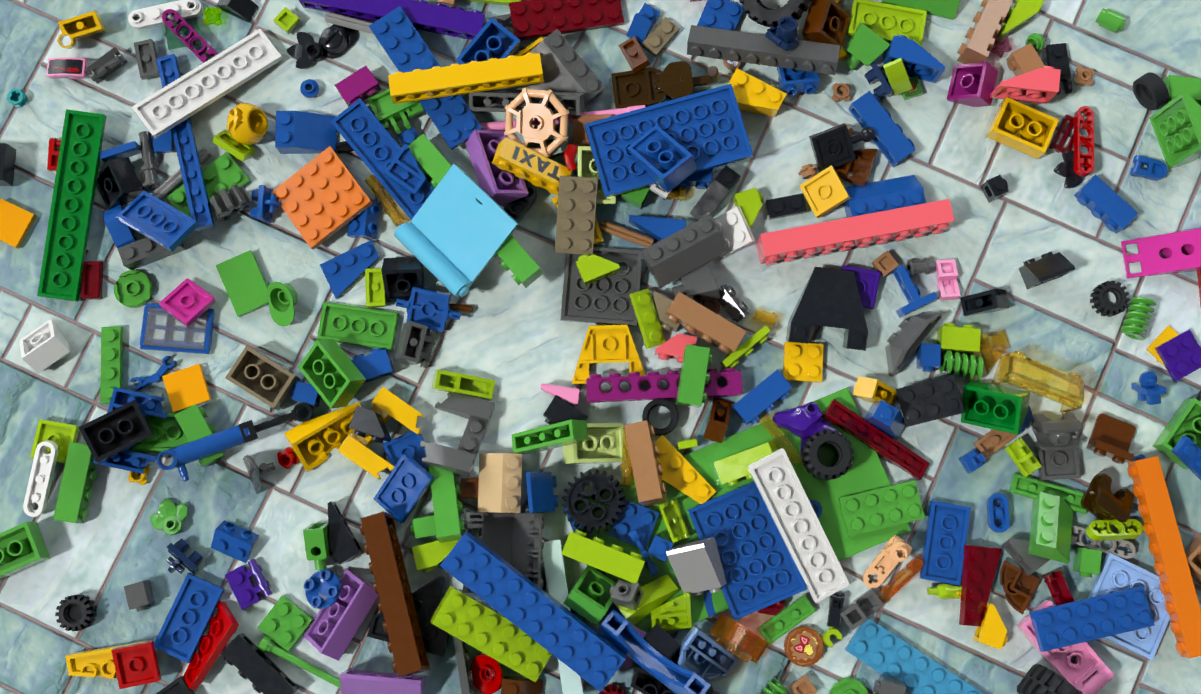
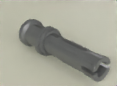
[139,131,160,189]

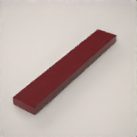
[823,399,930,480]

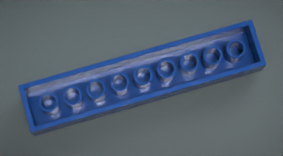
[440,531,626,692]

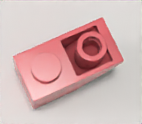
[654,333,697,363]

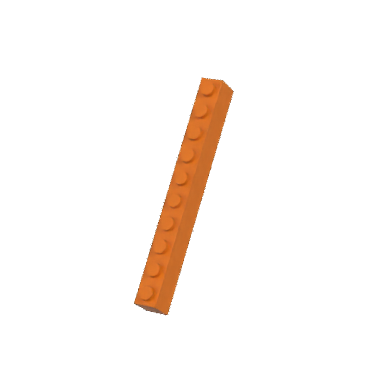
[1127,456,1201,658]

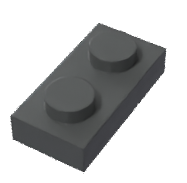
[134,39,160,80]

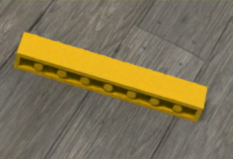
[388,53,544,104]

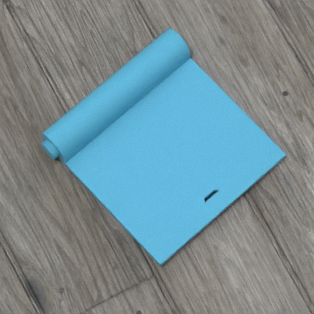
[394,164,519,298]

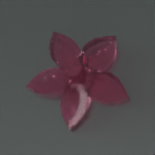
[989,37,1012,58]

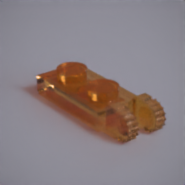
[879,557,924,602]

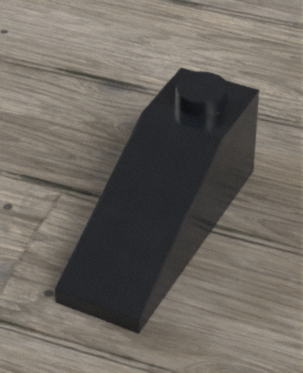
[690,165,741,220]
[327,501,363,565]

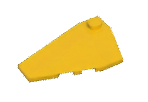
[284,402,362,472]

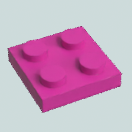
[159,278,216,327]

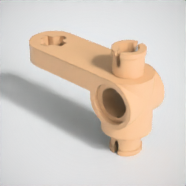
[862,535,912,588]

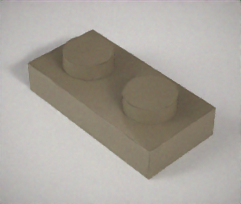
[642,16,680,57]

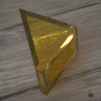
[980,330,1011,373]

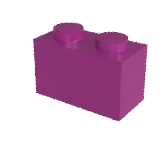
[335,66,381,107]

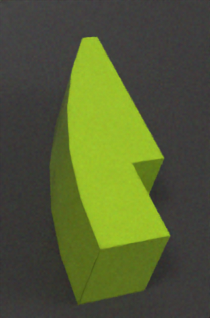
[431,369,495,399]

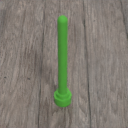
[257,635,341,688]

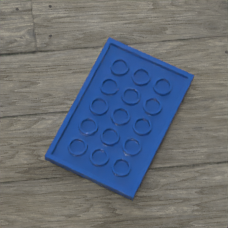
[687,482,807,621]

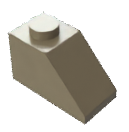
[652,291,680,332]

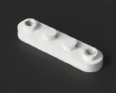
[128,0,203,30]
[23,440,59,517]

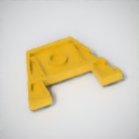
[572,325,646,384]

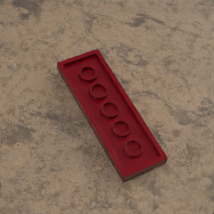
[509,0,624,40]

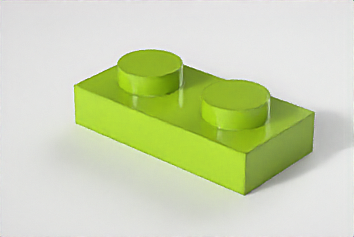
[212,129,256,162]
[365,268,386,308]

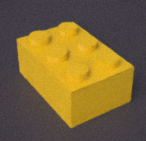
[986,97,1059,159]

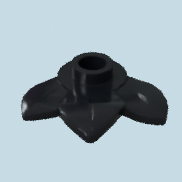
[287,32,323,69]
[1053,151,1087,189]

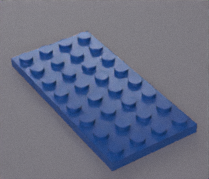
[584,84,753,198]

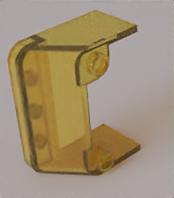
[991,351,1084,413]

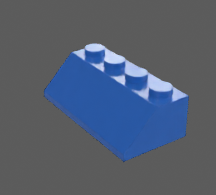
[843,175,926,218]

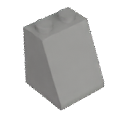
[666,537,727,597]

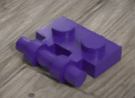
[225,559,272,610]

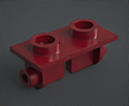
[1043,570,1075,605]

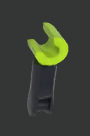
[821,593,845,648]

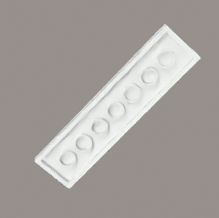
[132,29,282,138]
[747,448,850,603]

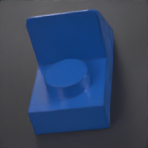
[627,3,661,44]

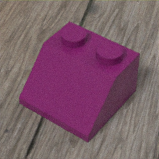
[947,62,998,107]

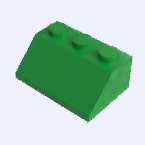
[961,380,1030,435]

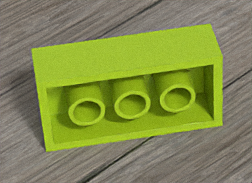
[561,529,645,584]

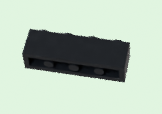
[221,633,299,694]

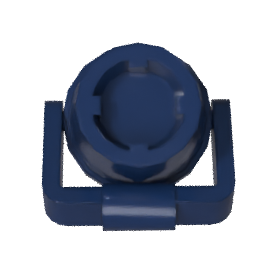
[765,17,800,51]

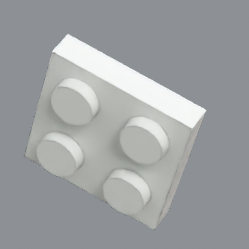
[713,206,755,257]

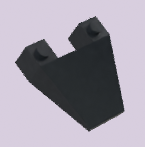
[786,267,868,351]

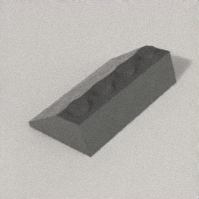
[526,29,605,125]

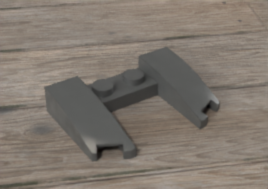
[420,392,495,477]

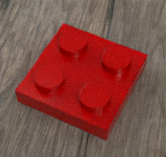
[111,640,162,689]

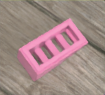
[541,384,580,406]

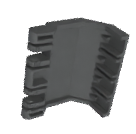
[463,512,544,593]

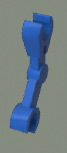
[130,356,177,390]
[628,530,659,576]

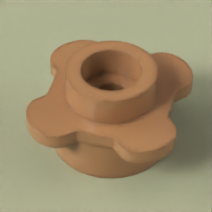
[1074,66,1095,86]
[832,83,851,102]
[798,164,818,179]

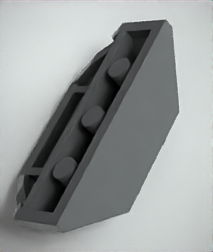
[885,313,943,376]

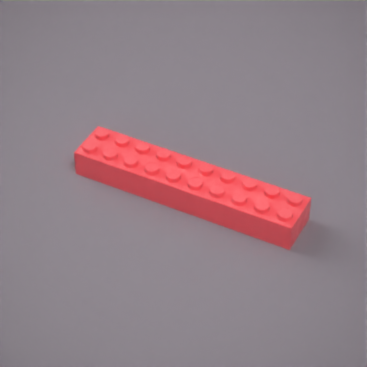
[756,199,954,266]

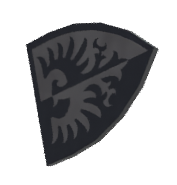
[243,455,275,494]

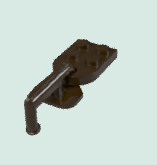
[611,61,720,109]

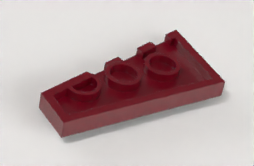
[959,545,1002,627]

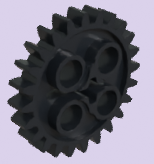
[562,469,626,534]

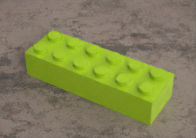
[430,585,552,683]

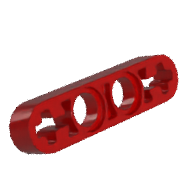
[1074,106,1094,177]

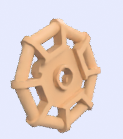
[504,87,570,157]

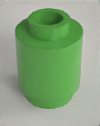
[1095,8,1126,33]

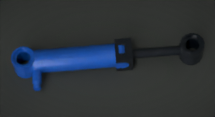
[157,402,313,482]

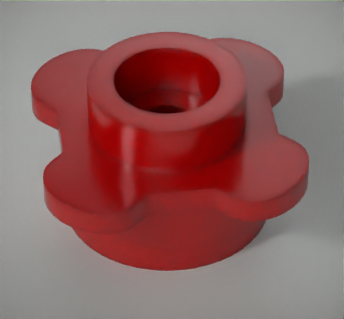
[277,447,299,469]

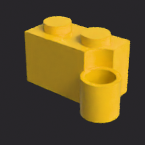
[57,10,106,49]

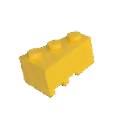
[728,68,787,117]

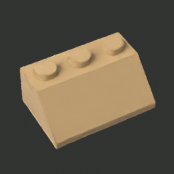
[477,453,522,513]

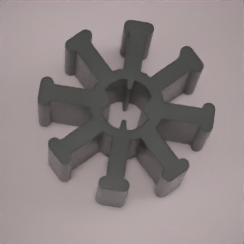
[209,184,253,221]

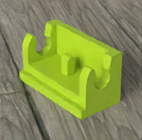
[658,499,690,543]

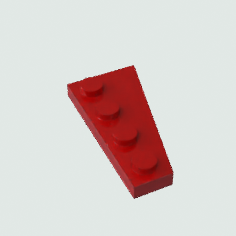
[183,601,239,690]

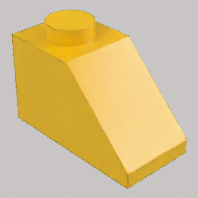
[853,376,897,406]
[973,603,1008,650]

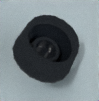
[318,24,358,59]

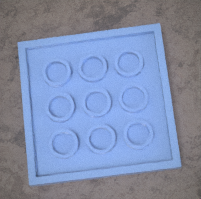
[1088,553,1170,660]

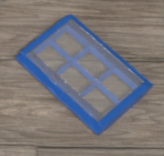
[140,304,215,354]

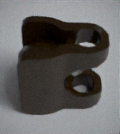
[1081,472,1134,522]

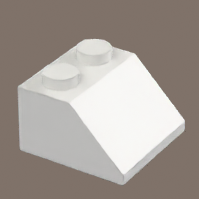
[19,319,70,374]

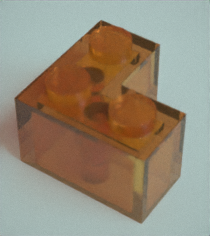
[709,613,769,664]

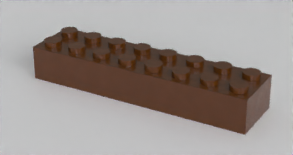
[360,511,430,677]

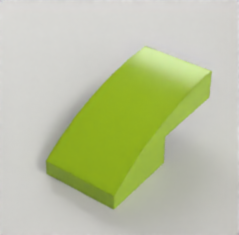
[883,58,913,96]

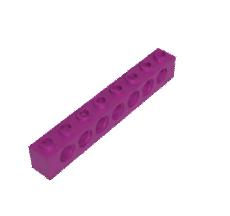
[586,368,743,403]

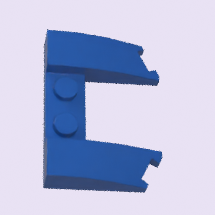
[93,387,168,474]

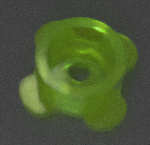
[203,7,222,26]

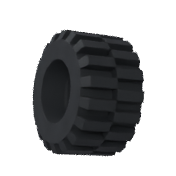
[801,430,854,480]

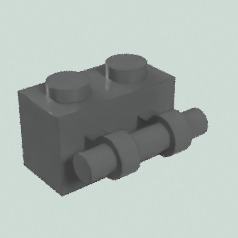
[394,321,437,368]

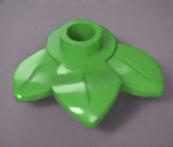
[150,499,188,535]

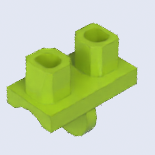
[1004,437,1042,477]

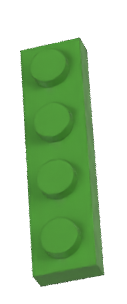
[100,326,123,404]

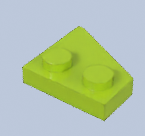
[651,593,692,630]

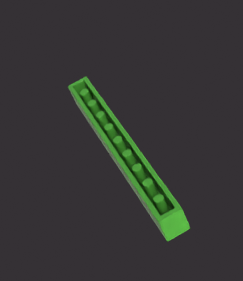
[408,134,543,288]

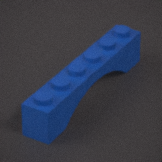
[598,609,711,694]

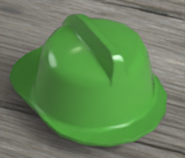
[267,282,298,327]

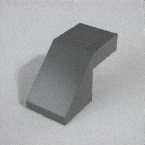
[840,588,884,630]

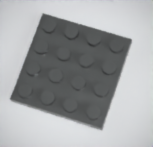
[560,247,642,327]

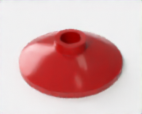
[470,654,503,694]

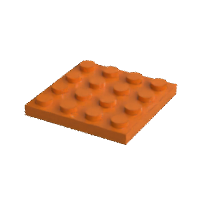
[271,146,373,250]

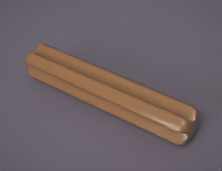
[600,220,654,248]

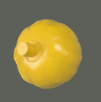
[226,103,268,145]

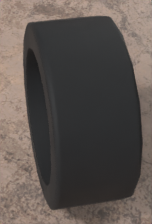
[1132,72,1169,110]
[642,399,679,436]

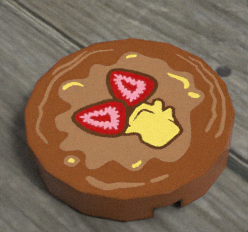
[784,626,824,667]

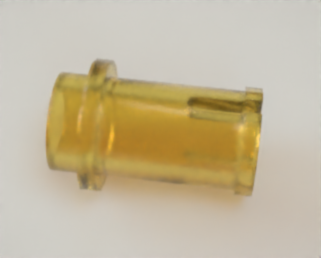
[663,186,686,201]
[753,308,778,327]

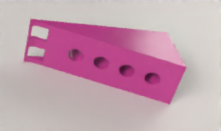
[1121,228,1201,278]

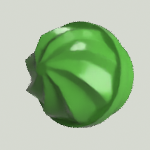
[1025,33,1045,52]

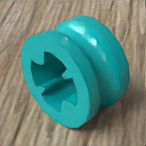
[7,89,28,107]

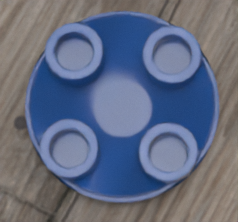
[304,569,341,609]

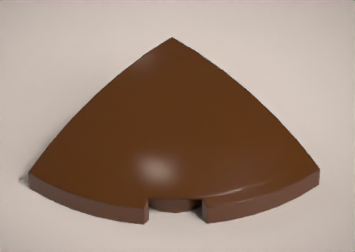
[834,149,877,187]
[1000,560,1041,615]

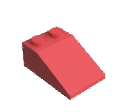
[990,66,1061,104]

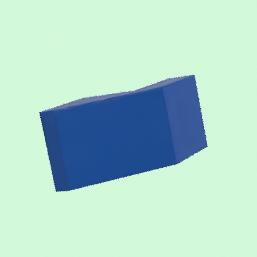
[103,204,136,248]

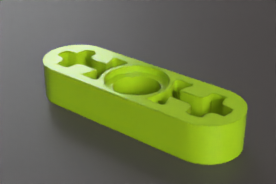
[1086,519,1143,541]

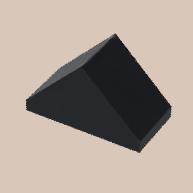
[217,0,258,22]

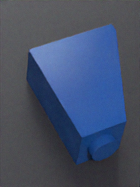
[864,400,905,440]

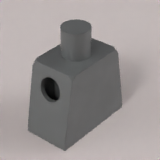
[672,263,720,303]

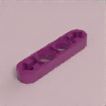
[162,9,218,63]

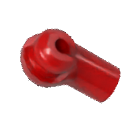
[563,143,578,171]

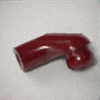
[757,599,786,615]

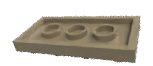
[555,176,598,255]

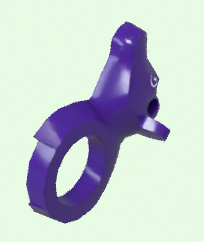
[772,402,848,469]

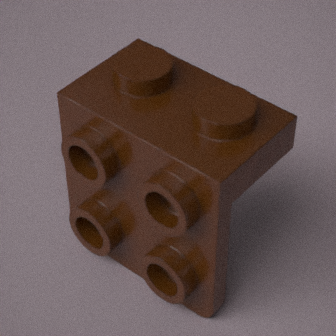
[1086,414,1136,464]

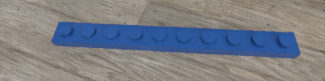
[156,54,215,231]

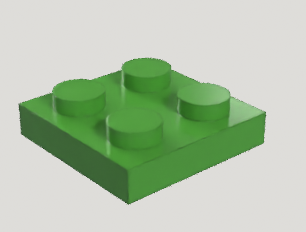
[257,595,314,652]

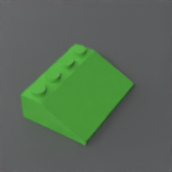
[1149,92,1201,169]

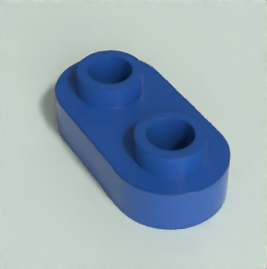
[987,493,1010,533]

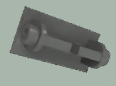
[85,47,127,84]
[717,284,749,323]

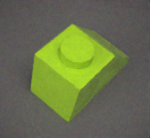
[733,187,764,228]
[576,254,620,286]

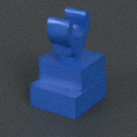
[958,448,987,473]

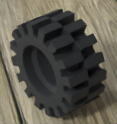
[1090,281,1130,317]
[55,594,97,631]

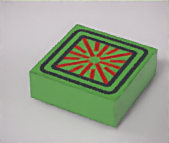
[902,76,923,100]

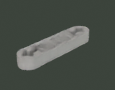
[1071,525,1136,559]

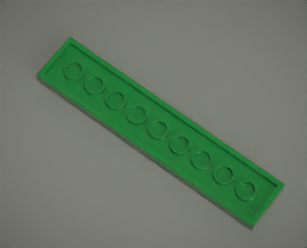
[37,109,107,302]

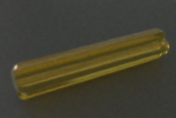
[759,414,803,465]

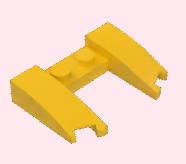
[337,386,424,479]

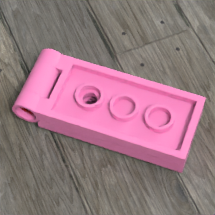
[1016,600,1115,694]

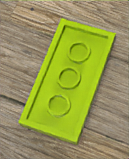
[847,0,927,46]

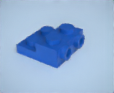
[777,67,820,96]

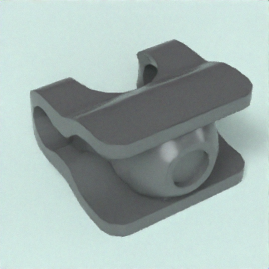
[1031,412,1083,451]

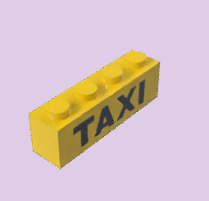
[492,137,572,195]

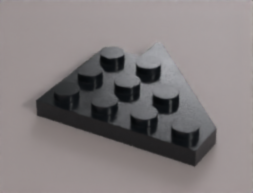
[367,575,450,657]

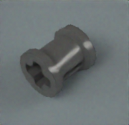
[907,258,930,276]

